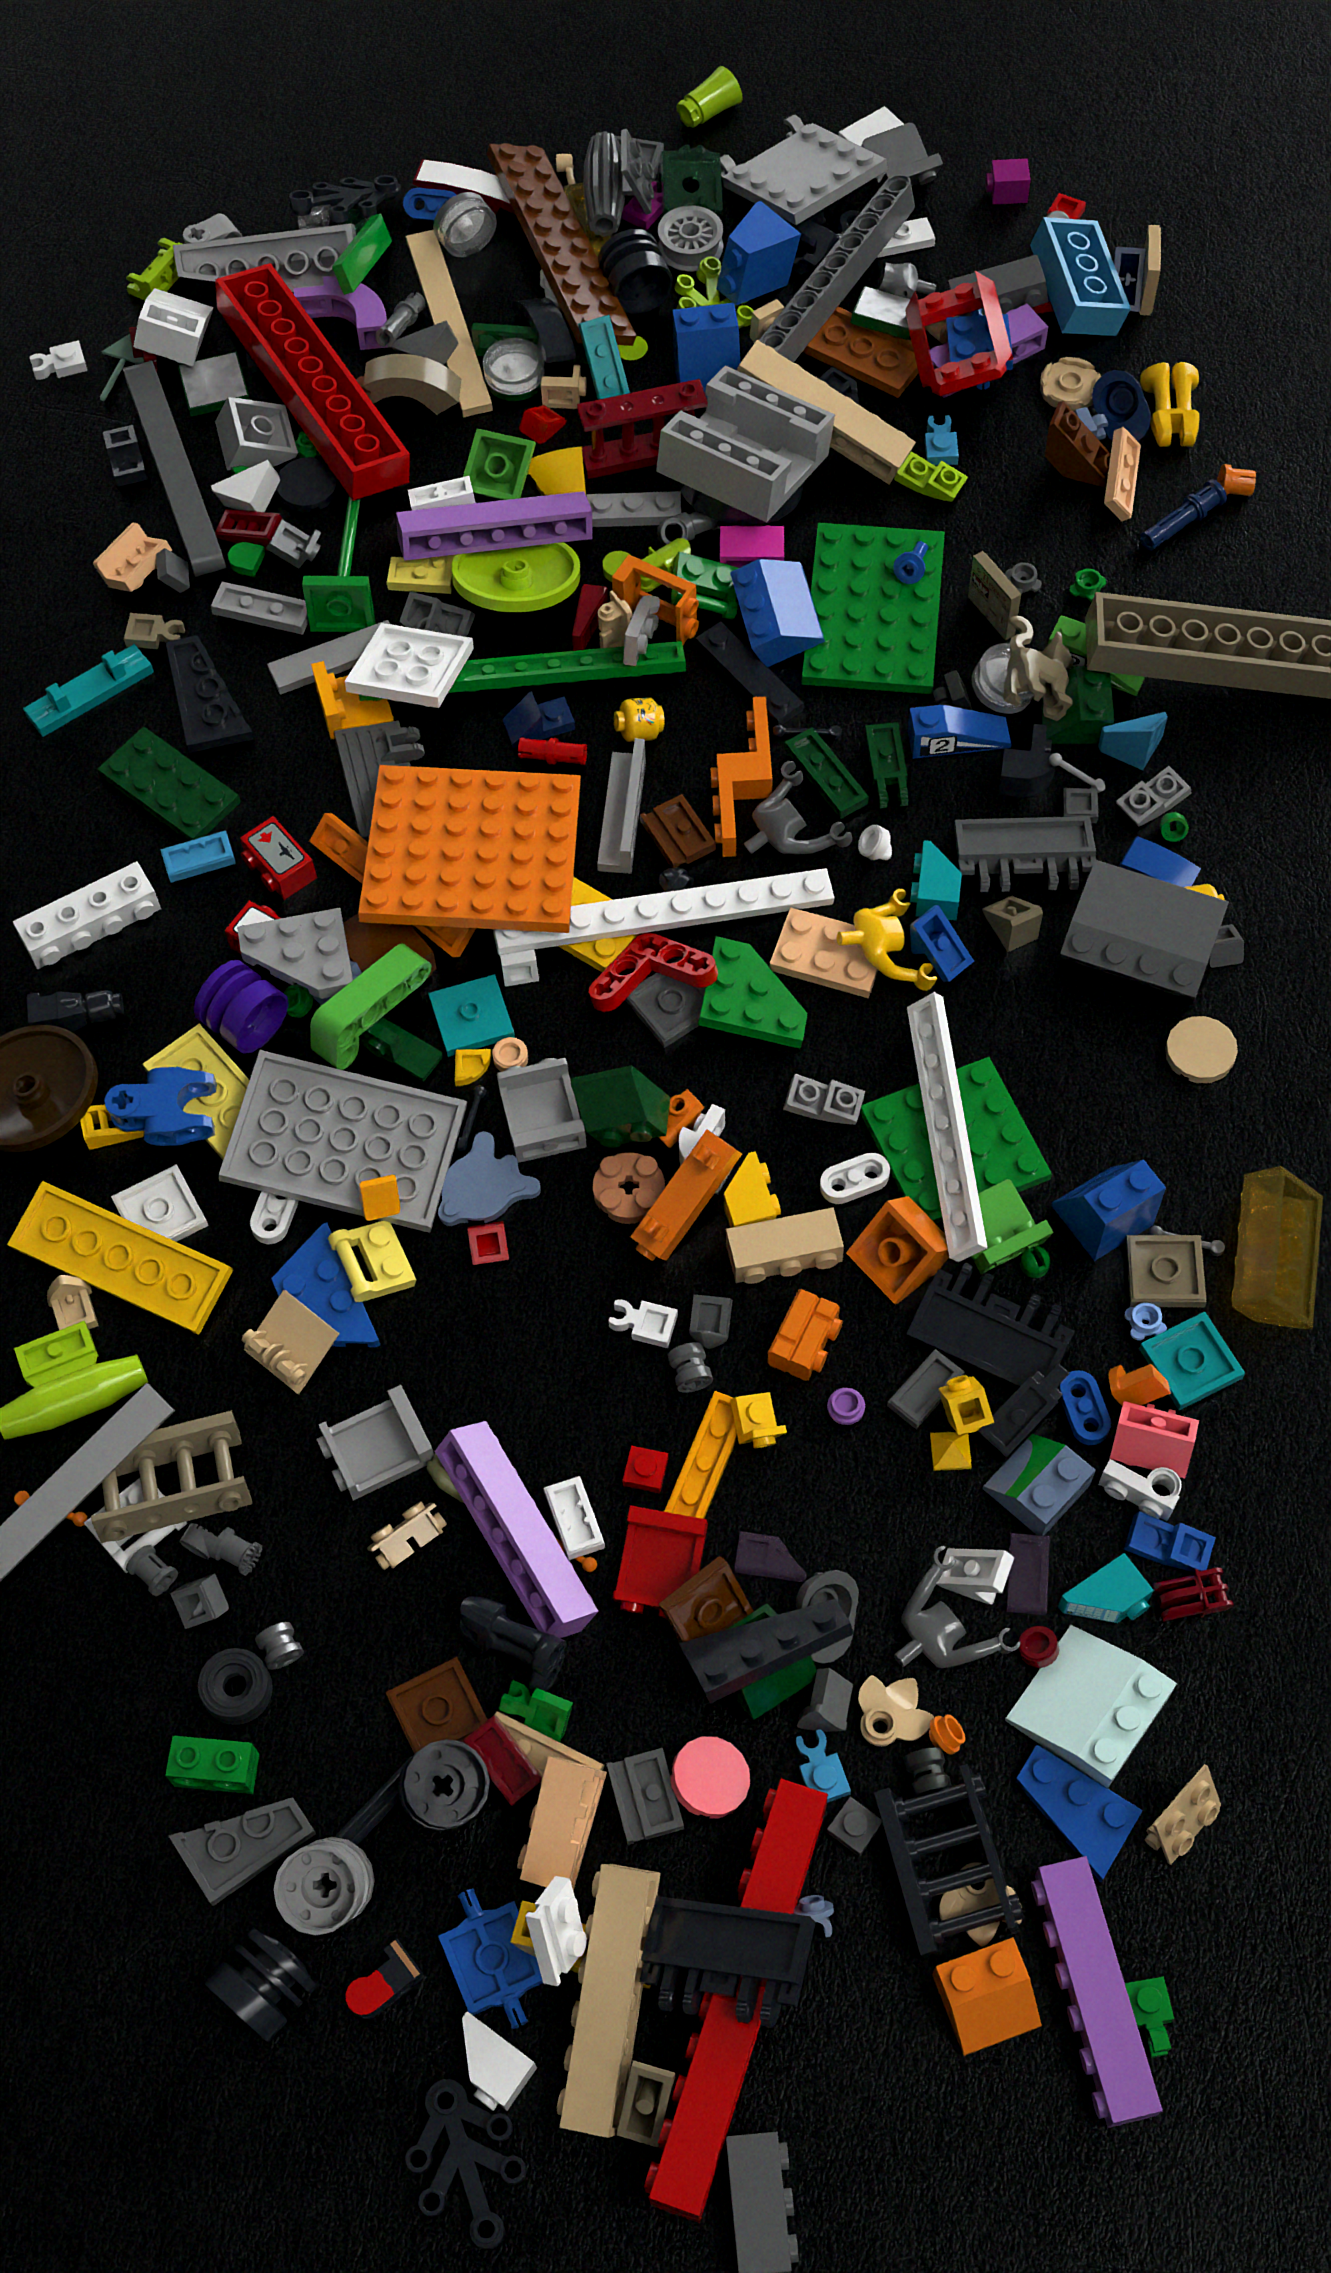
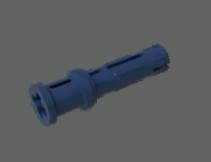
[1140,479,1227,551]

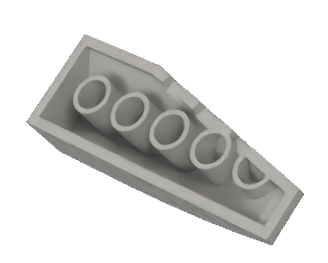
[173,224,356,292]

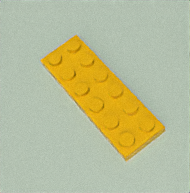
[7,1181,233,1335]

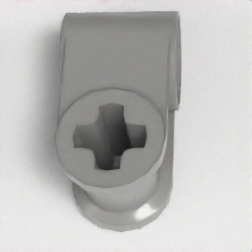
[183,214,242,244]

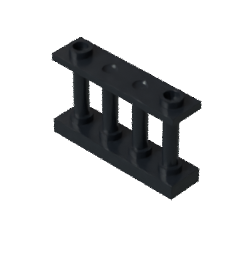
[874,1764,1024,1960]

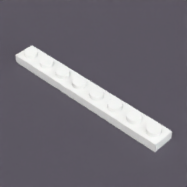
[907,992,987,1262]

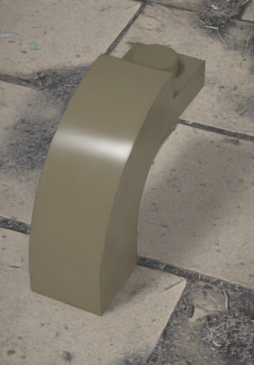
[356,354,462,415]

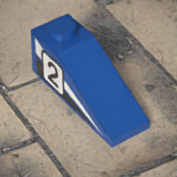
[907,705,1011,759]

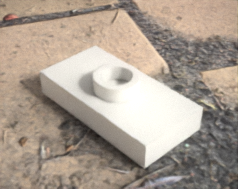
[877,217,935,258]
[544,1476,605,1560]

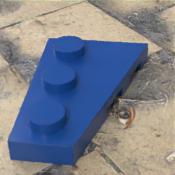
[1015,1745,1143,1882]

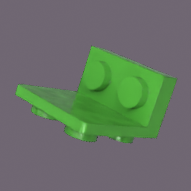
[971,1179,1054,1274]

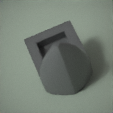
[689,1294,733,1349]

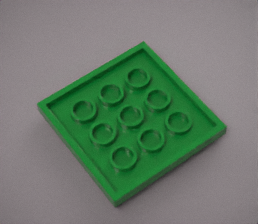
[860,1057,1052,1224]

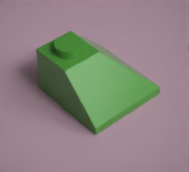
[463,428,536,500]

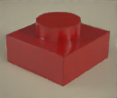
[623,1446,669,1493]

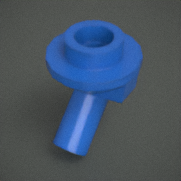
[893,541,929,584]

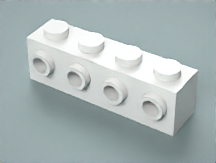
[13,861,161,969]

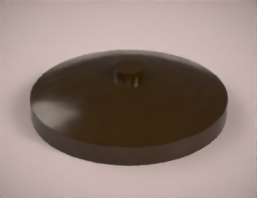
[0,1025,98,1153]

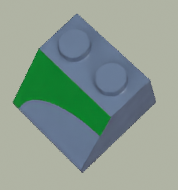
[983,1434,1096,1539]

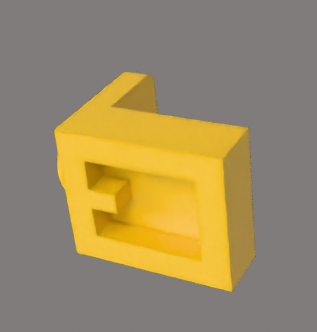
[730,1392,787,1448]

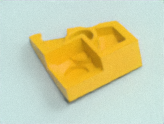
[527,446,586,496]

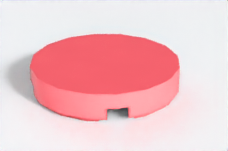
[670,1736,750,1819]

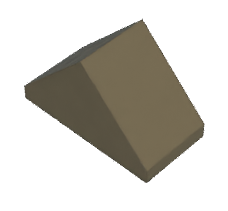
[982,896,1043,952]

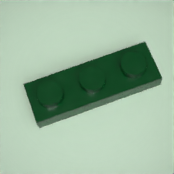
[785,727,869,819]

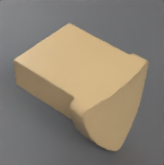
[47,1275,99,1330]

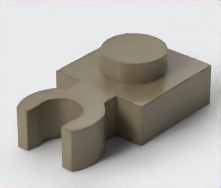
[124,613,185,649]

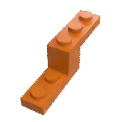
[710,697,772,857]

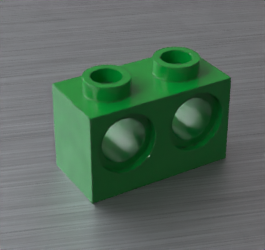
[165,1736,259,1794]

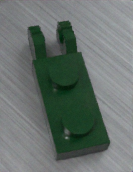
[865,722,908,808]

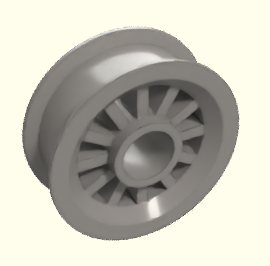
[658,205,723,272]

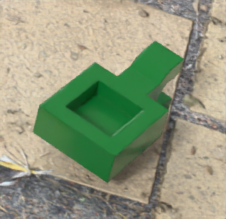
[499,1680,573,1742]
[1125,1976,1174,2058]

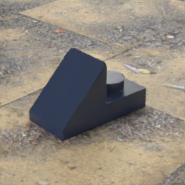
[503,691,575,748]

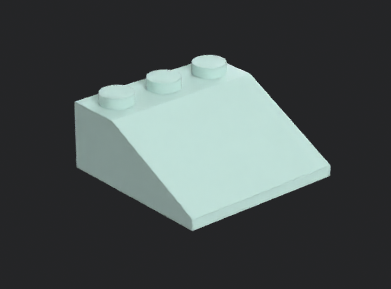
[1005,1625,1177,1788]

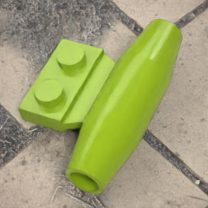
[0,1320,148,1440]

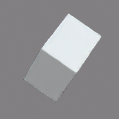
[211,460,280,512]

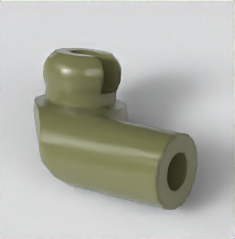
[427,1453,464,1503]

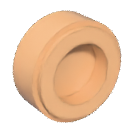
[492,1037,528,1072]

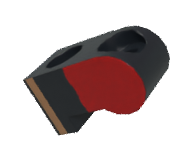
[346,1939,425,2019]

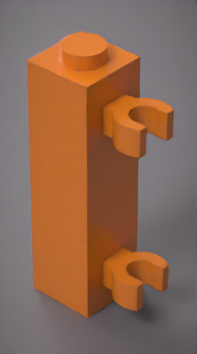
[630,1129,742,1261]

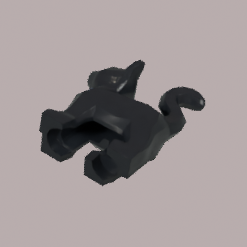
[788,208,860,277]

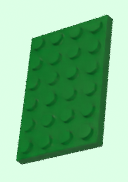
[802,523,945,694]

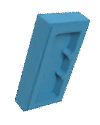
[160,830,236,883]

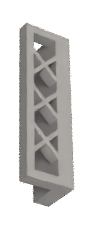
[597,738,646,874]

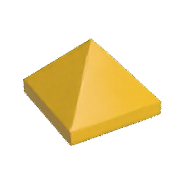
[930,1432,971,1471]

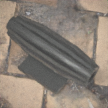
[583,128,654,237]

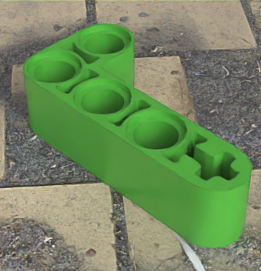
[310,943,432,1070]

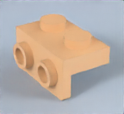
[93,523,172,592]

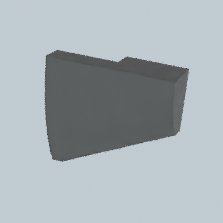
[400,591,476,637]

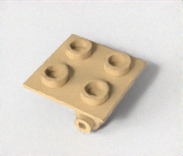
[242,1290,340,1394]
[1145,1764,1221,1865]

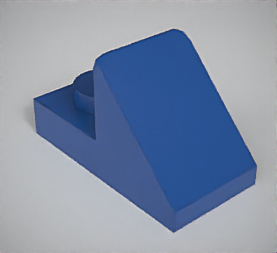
[910,905,974,982]

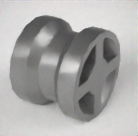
[255,1622,304,1670]

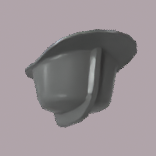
[796,1570,859,1664]

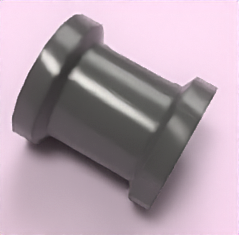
[126,1545,178,1596]

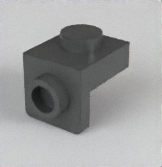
[266,519,321,569]

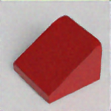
[519,405,566,444]
[467,1221,509,1265]

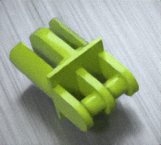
[640,538,691,592]

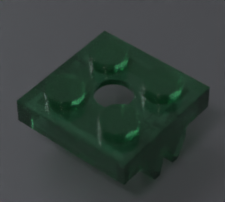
[660,145,723,215]

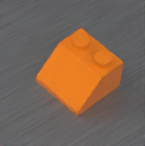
[846,1196,949,1304]
[932,1937,1042,2056]

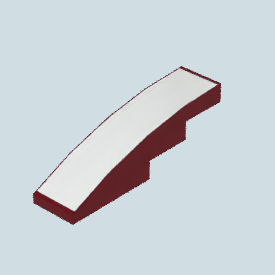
[412,159,515,215]

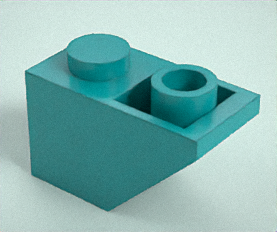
[910,840,962,920]

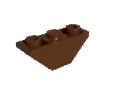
[1044,401,1111,488]

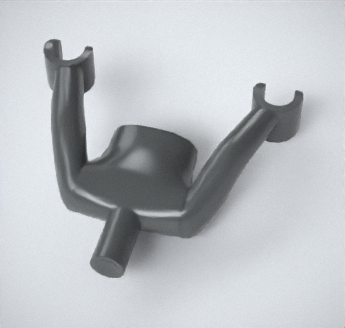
[744,761,852,855]
[894,1546,1021,1669]

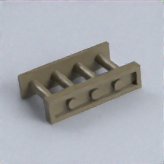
[91,1410,252,1543]

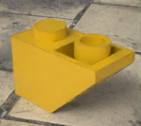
[724,1151,781,1228]

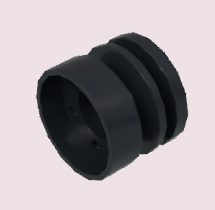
[597,229,673,314]
[397,1739,490,1831]
[204,1927,317,2043]

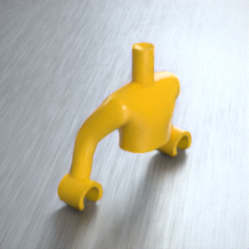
[836,889,938,991]

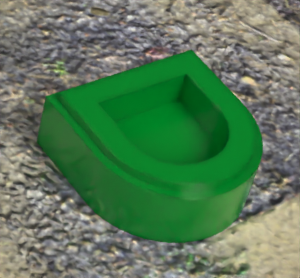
[228,542,266,577]

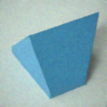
[1098,712,1167,770]

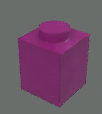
[985,159,1031,204]

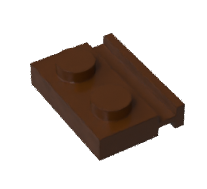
[640,794,716,868]

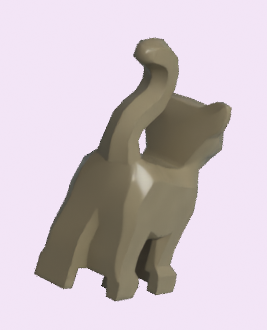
[1003,615,1074,721]

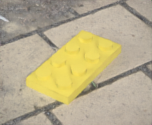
[143,1023,250,1160]

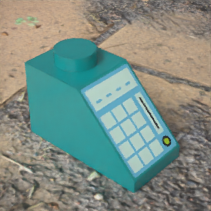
[1058,1553,1154,1623]

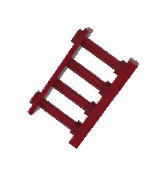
[577,379,708,479]

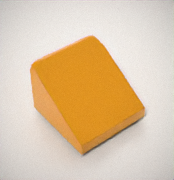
[359,1174,400,1221]

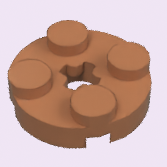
[593,1153,665,1224]

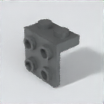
[861,123,943,189]

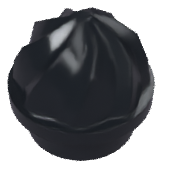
[658,868,694,893]

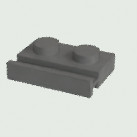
[606,1748,684,1845]

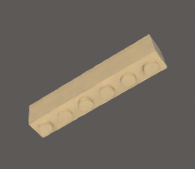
[737,340,916,485]
[557,1864,660,2138]

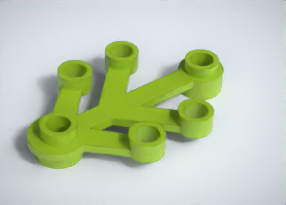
[674,256,754,329]

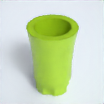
[677,66,743,128]

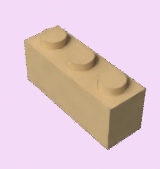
[726,1207,844,1284]

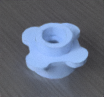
[1124,1303,1167,1341]

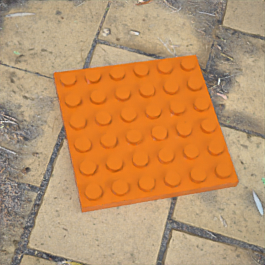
[358,765,581,933]

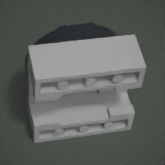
[656,365,835,526]

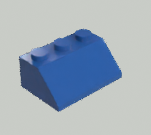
[730,559,825,667]

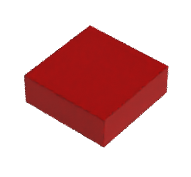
[1047,193,1086,219]

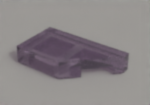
[734,1531,806,1583]

